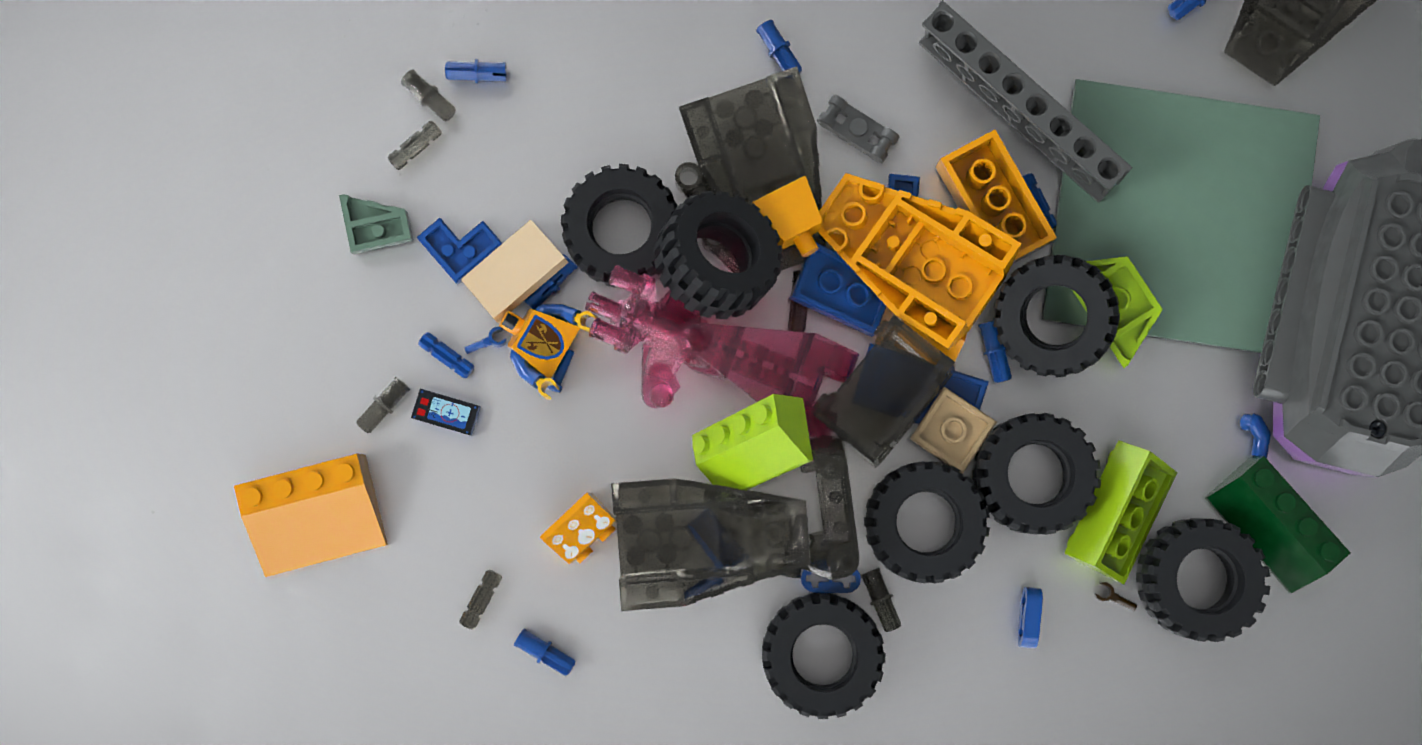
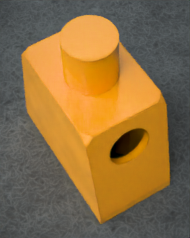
[752,176,822,258]

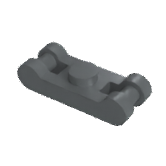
[816,94,900,163]

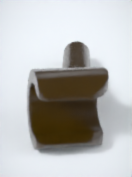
[1094,582,1137,611]

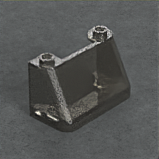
[813,315,955,468]
[797,435,860,580]

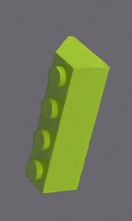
[692,394,813,498]
[1064,440,1178,585]

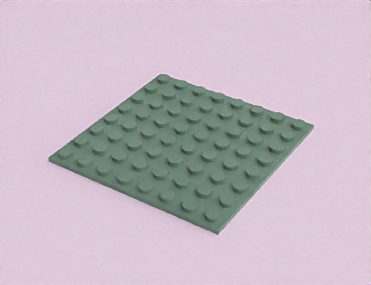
[1042,79,1320,353]

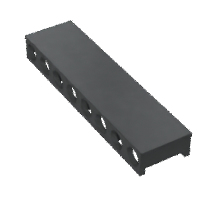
[919,0,1133,203]

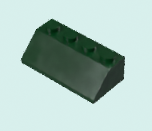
[1205,456,1351,593]

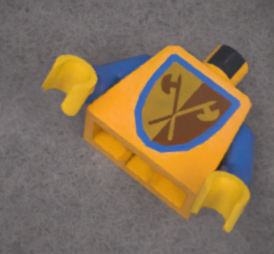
[499,304,598,400]

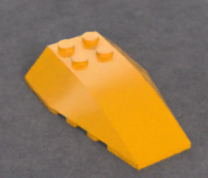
[818,173,1022,350]

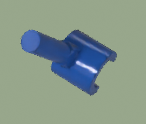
[464,327,507,354]

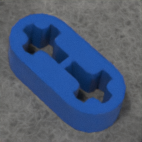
[800,564,861,593]
[1018,587,1043,649]

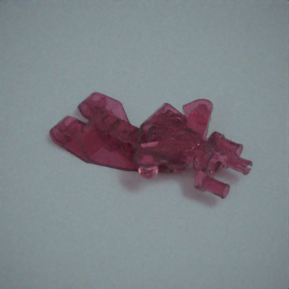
[585,265,859,442]

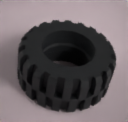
[561,164,678,288]
[654,191,783,319]
[993,255,1120,377]
[973,413,1101,535]
[864,461,990,584]
[1136,518,1271,642]
[762,593,886,719]

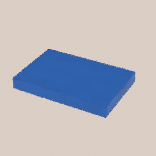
[789,242,887,337]

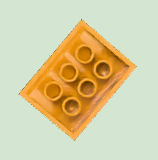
[234,453,388,577]

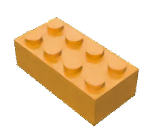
[935,129,1057,264]

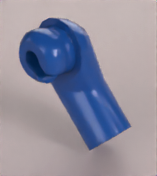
[1240,413,1271,458]

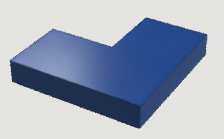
[416,218,502,285]

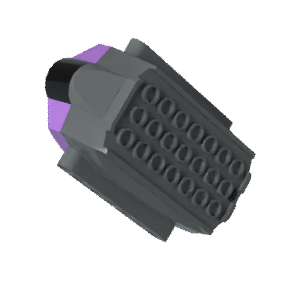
[1253,139,1422,477]

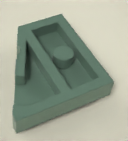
[339,194,413,254]

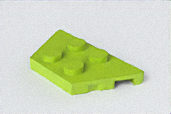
[1072,256,1163,368]

